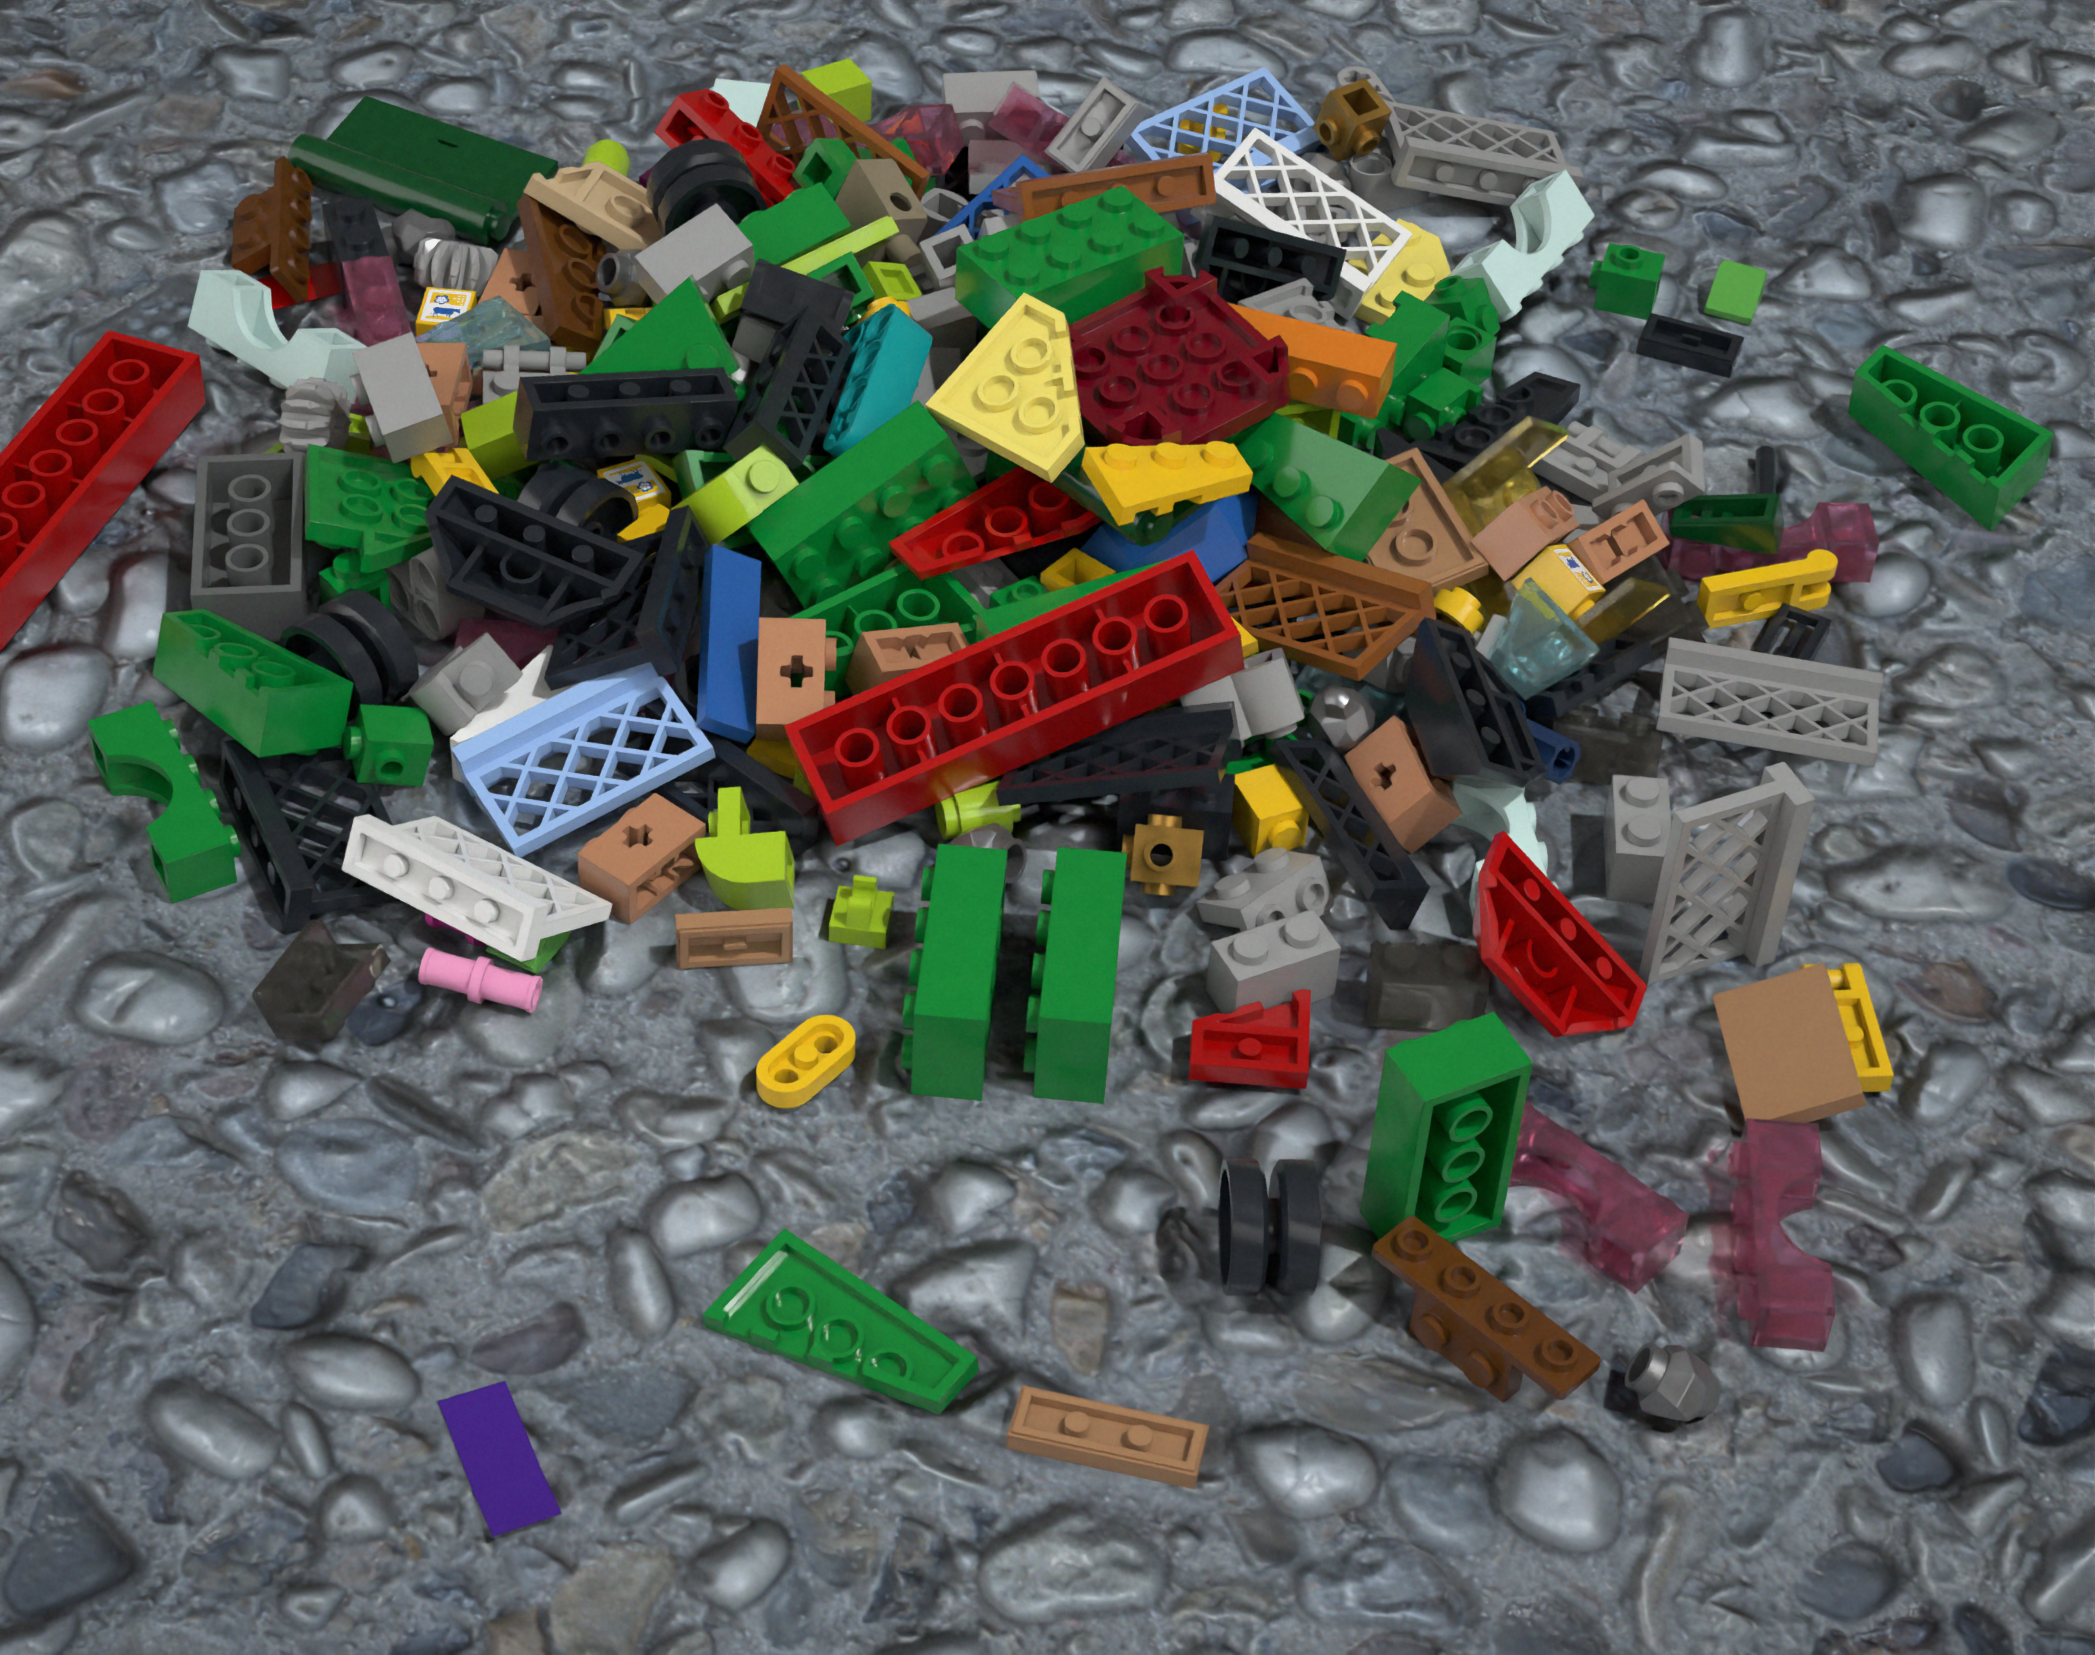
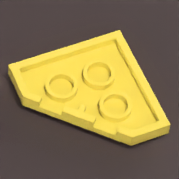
[1347,218,1451,326]
[925,293,1085,483]

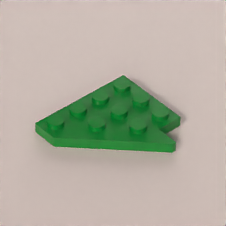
[304,444,517,573]

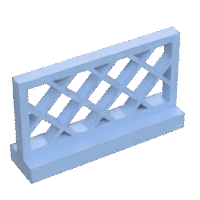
[1125,67,1330,226]
[451,662,716,858]

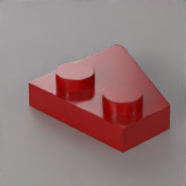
[1188,989,1311,1089]

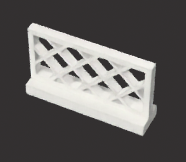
[1190,127,1413,321]
[342,814,613,962]

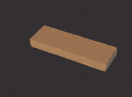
[1006,1385,1209,1489]

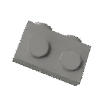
[1592,433,1705,521]
[1196,847,1335,932]

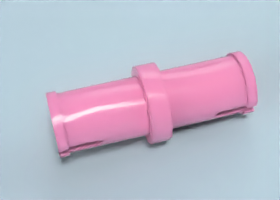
[418,947,543,1013]

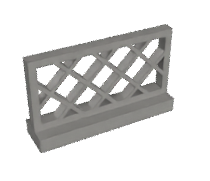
[1383,100,1584,206]
[1656,637,1883,767]
[1639,762,1816,986]

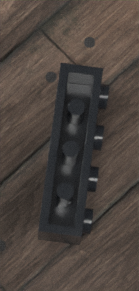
[512,367,739,461]

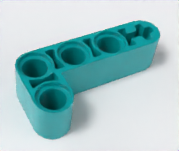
[823,304,933,459]

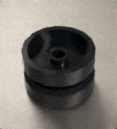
[646,139,768,237]
[517,459,639,543]
[278,588,419,729]
[1218,1159,1321,1296]

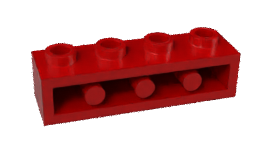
[654,88,802,208]

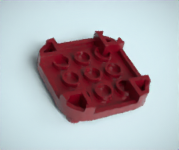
[1067,266,1290,447]

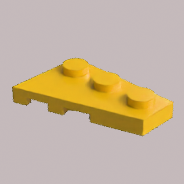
[1081,441,1253,526]

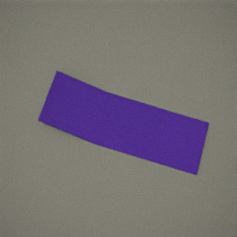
[437,1381,562,1537]

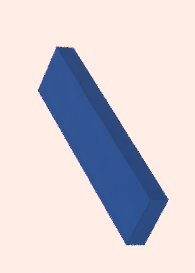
[696,544,761,744]

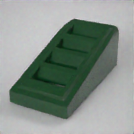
[1669,493,1784,554]

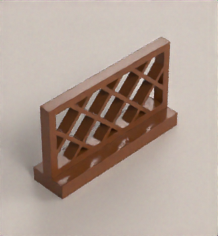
[756,64,931,202]
[991,152,1217,224]
[1215,532,1436,681]

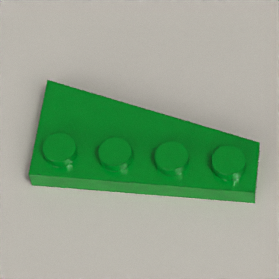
[702,1228,979,1415]

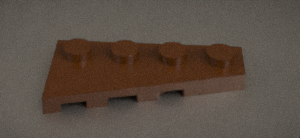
[517,193,606,354]

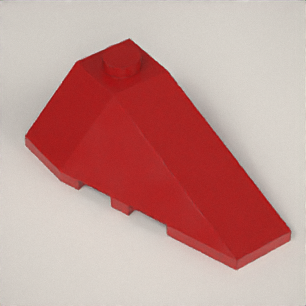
[888,466,1102,580]

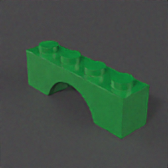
[87,701,242,904]

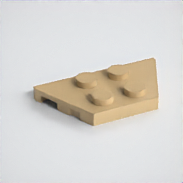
[524,161,663,251]

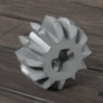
[413,237,498,297]
[278,377,352,457]

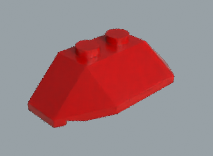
[1473,831,1647,1038]

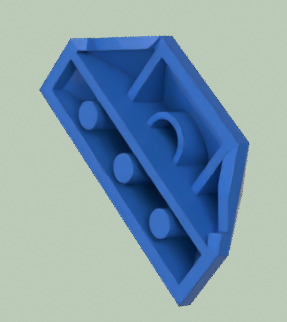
[1080,484,1259,585]

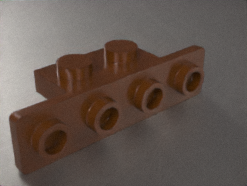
[231,156,313,304]
[1372,1216,1601,1403]

